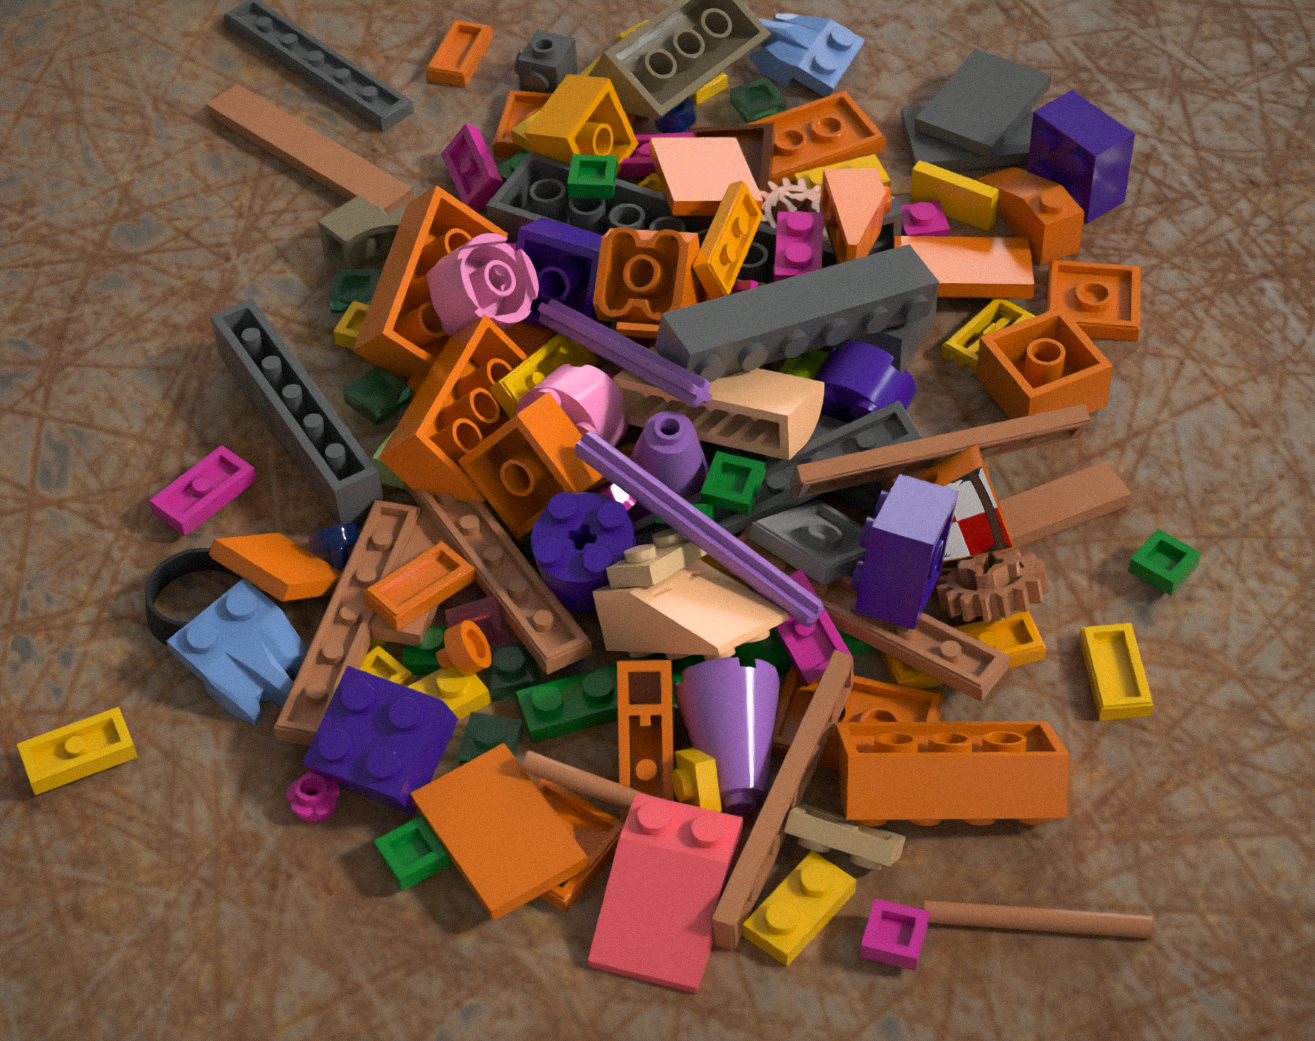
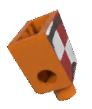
[913,444,1014,562]

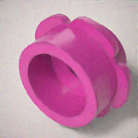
[286,772,340,823]

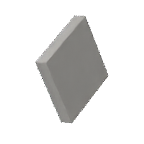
[749,499,867,585]

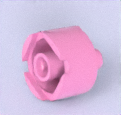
[427,233,539,336]
[516,363,629,447]

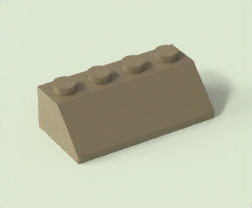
[589,0,771,121]

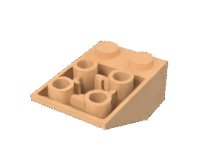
[592,559,789,661]

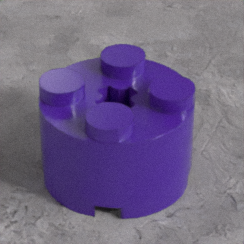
[813,341,916,423]
[531,492,638,611]

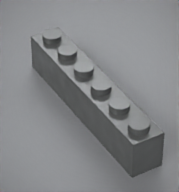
[655,244,939,383]
[210,298,384,531]

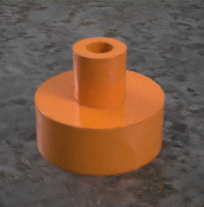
[436,620,491,676]

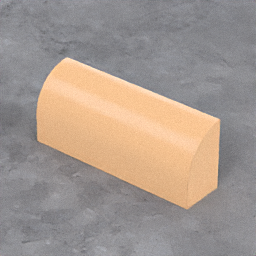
[613,346,824,460]

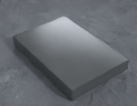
[914,49,1051,159]
[901,106,1033,172]

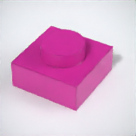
[900,200,950,237]
[860,898,930,971]

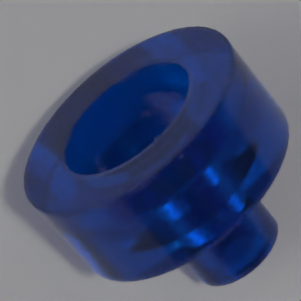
[654,98,697,133]
[307,523,359,569]

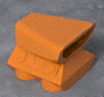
[593,226,710,325]

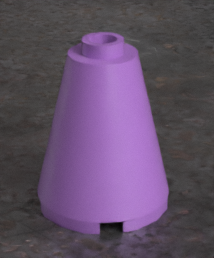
[627,411,710,523]
[673,657,780,815]

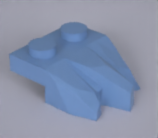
[749,14,865,97]
[167,578,308,726]

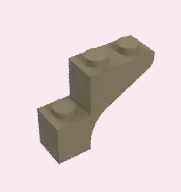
[318,190,428,274]

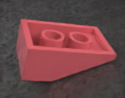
[588,793,743,994]

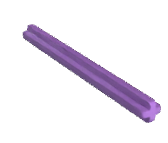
[537,299,712,408]
[574,432,824,627]

